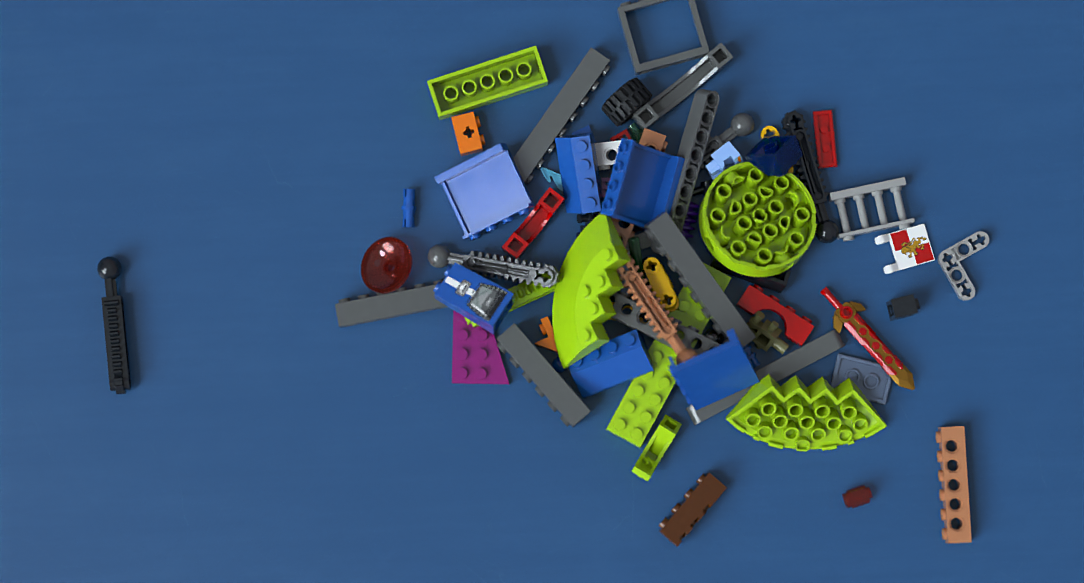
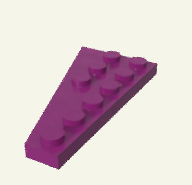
[452,310,510,385]

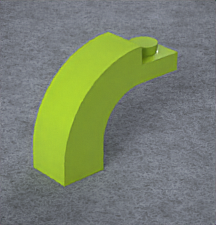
[632,414,682,481]

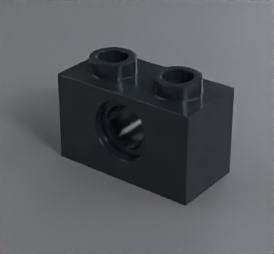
[886,294,920,321]

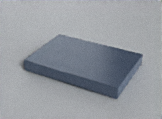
[830,354,892,405]

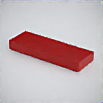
[812,110,837,169]

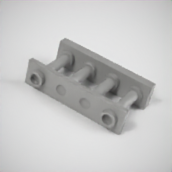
[828,177,915,242]

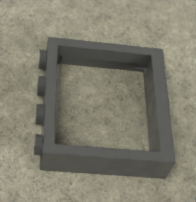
[617,0,709,76]

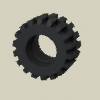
[602,77,652,126]

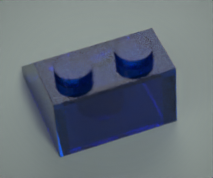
[745,135,803,177]

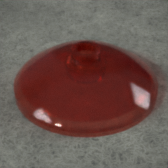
[361,237,412,293]

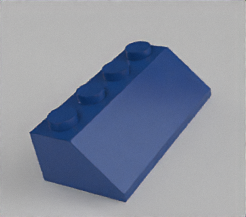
[555,132,603,214]
[569,329,654,398]

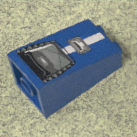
[434,262,514,335]

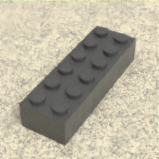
[496,323,591,428]

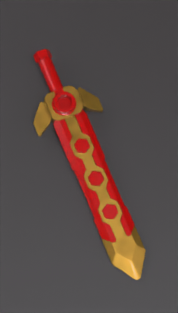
[820,286,915,390]

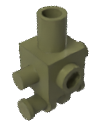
[746,311,789,355]

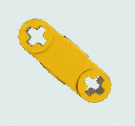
[643,257,679,312]

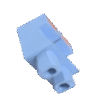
[705,141,743,180]

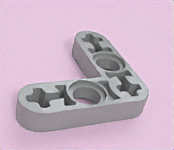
[938,231,989,301]

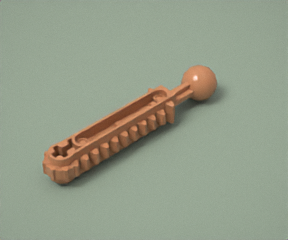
[616,254,699,365]

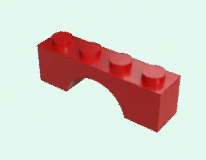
[502,187,565,260]
[736,284,814,347]

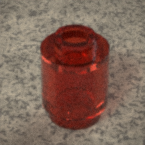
[842,484,872,509]

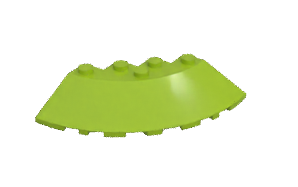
[552,214,631,369]
[726,374,887,452]

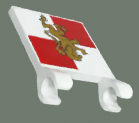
[875,224,935,274]

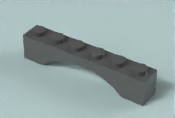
[632,43,733,131]

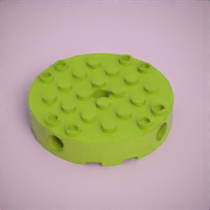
[699,161,817,277]

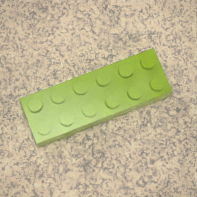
[427,46,548,120]

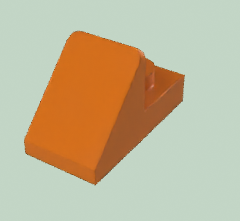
[534,316,558,353]

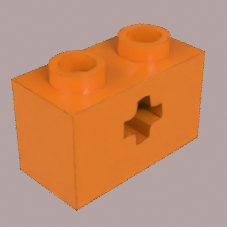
[451,112,486,156]

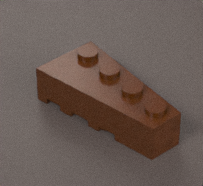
[658,472,727,547]

